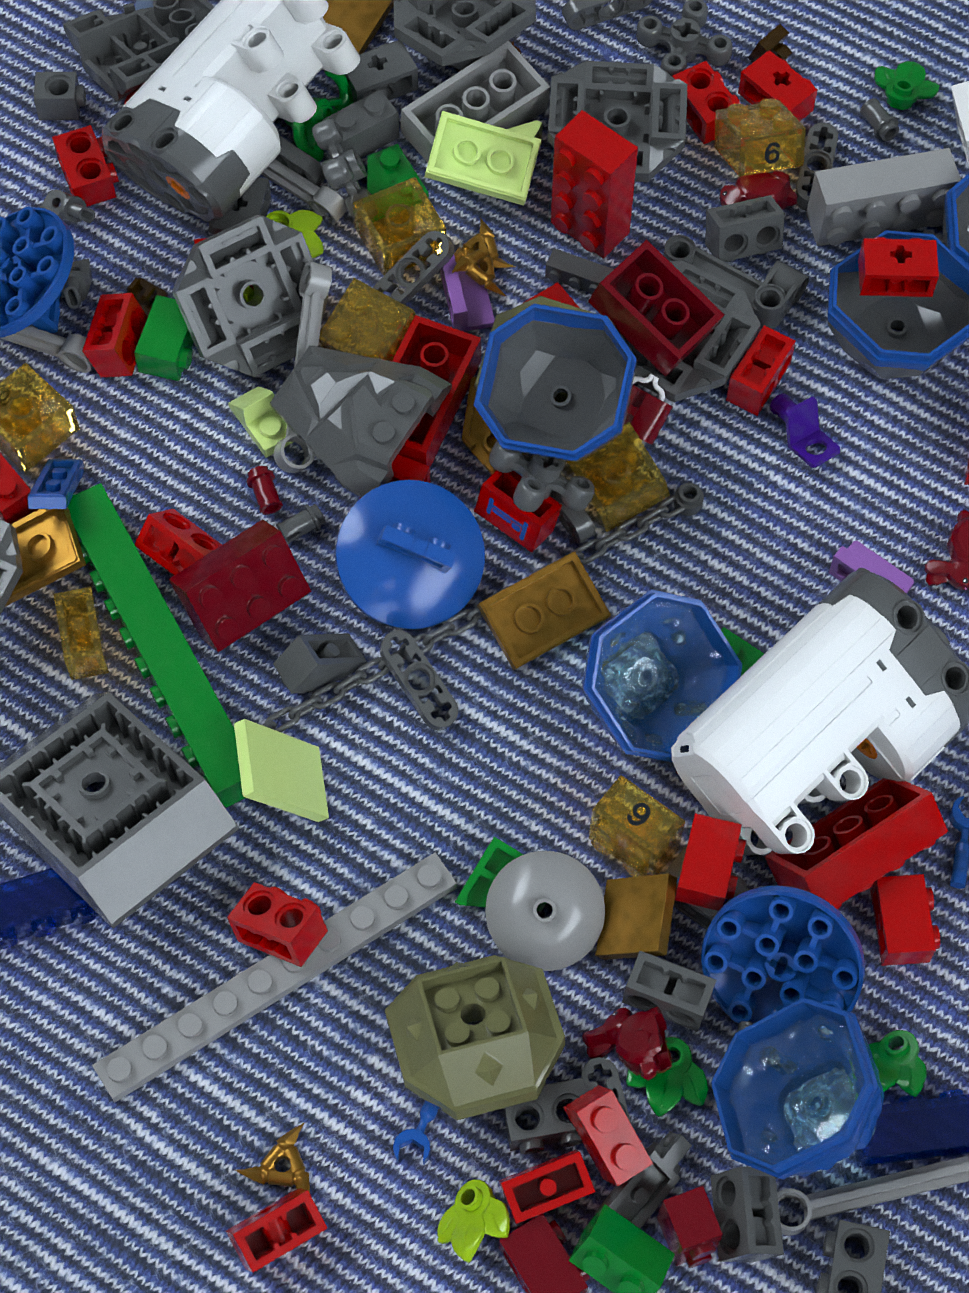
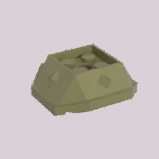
[385,955,566,1120]

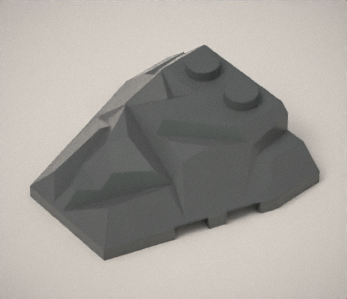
[63,0,214,102]
[270,345,452,498]

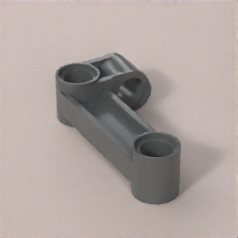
[663,235,809,329]

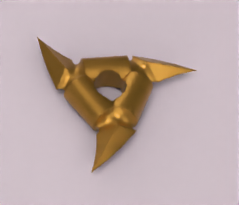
[454,218,516,268]
[452,234,507,297]
[235,1122,310,1193]

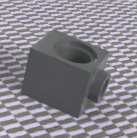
[33,71,86,120]

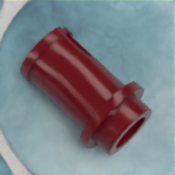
[246,466,283,515]

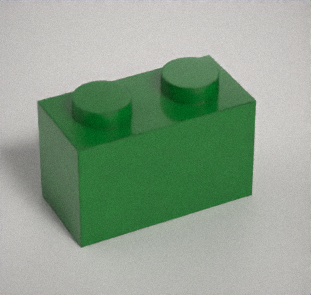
[134,295,194,381]
[569,1204,675,1293]

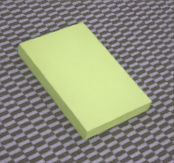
[424,111,542,206]
[234,719,329,822]

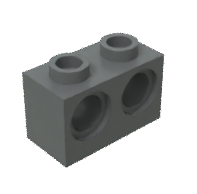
[705,195,785,262]
[622,951,717,1032]
[502,1078,586,1154]
[711,1166,784,1263]
[816,1220,890,1293]

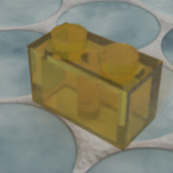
[53,587,109,680]

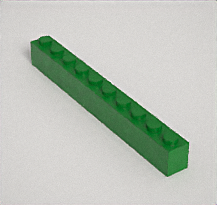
[68,483,246,808]

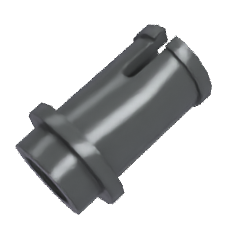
[860,98,899,141]
[276,504,326,545]

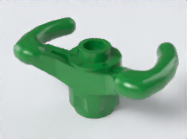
[284,70,354,162]

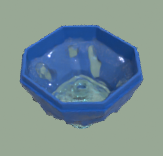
[581,589,742,762]
[711,998,884,1179]

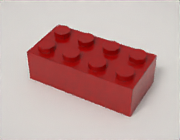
[551,110,638,259]
[392,315,481,467]
[765,778,949,910]

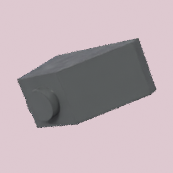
[273,633,367,694]

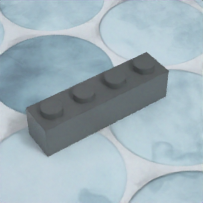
[545,248,614,294]

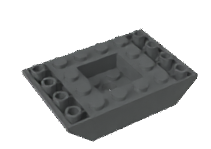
[0,692,239,928]

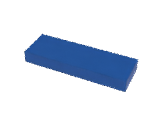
[28,459,84,509]

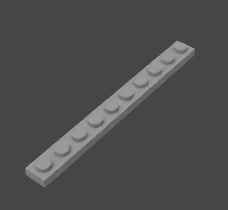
[92,852,457,1103]

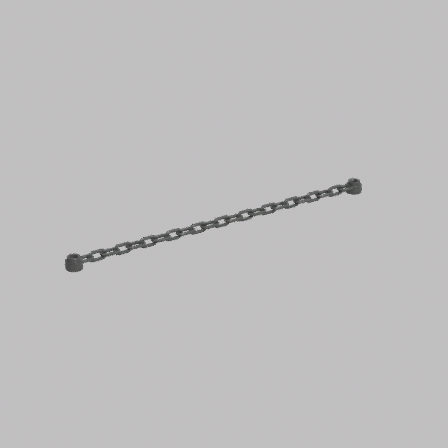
[198,483,704,776]

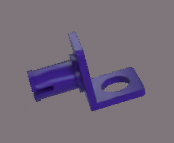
[770,393,841,468]

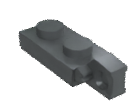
[594,1131,692,1229]

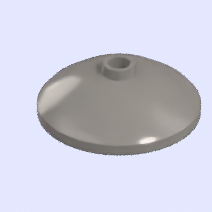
[485,851,605,971]

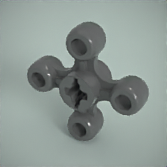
[636,0,733,76]
[312,118,376,220]
[489,441,595,512]

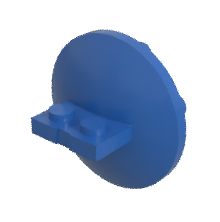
[0,206,74,337]
[335,480,485,630]
[701,886,865,1032]

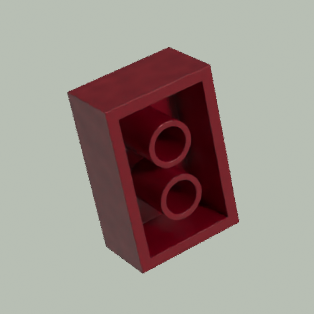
[588,239,725,377]
[169,519,312,652]

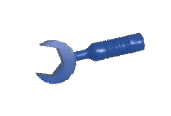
[949,796,969,889]
[393,1100,440,1165]

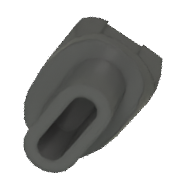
[40,189,95,223]
[62,259,92,309]

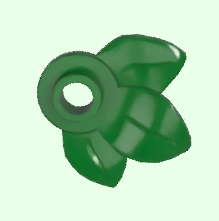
[874,61,940,110]
[858,1030,927,1097]
[626,1037,708,1117]

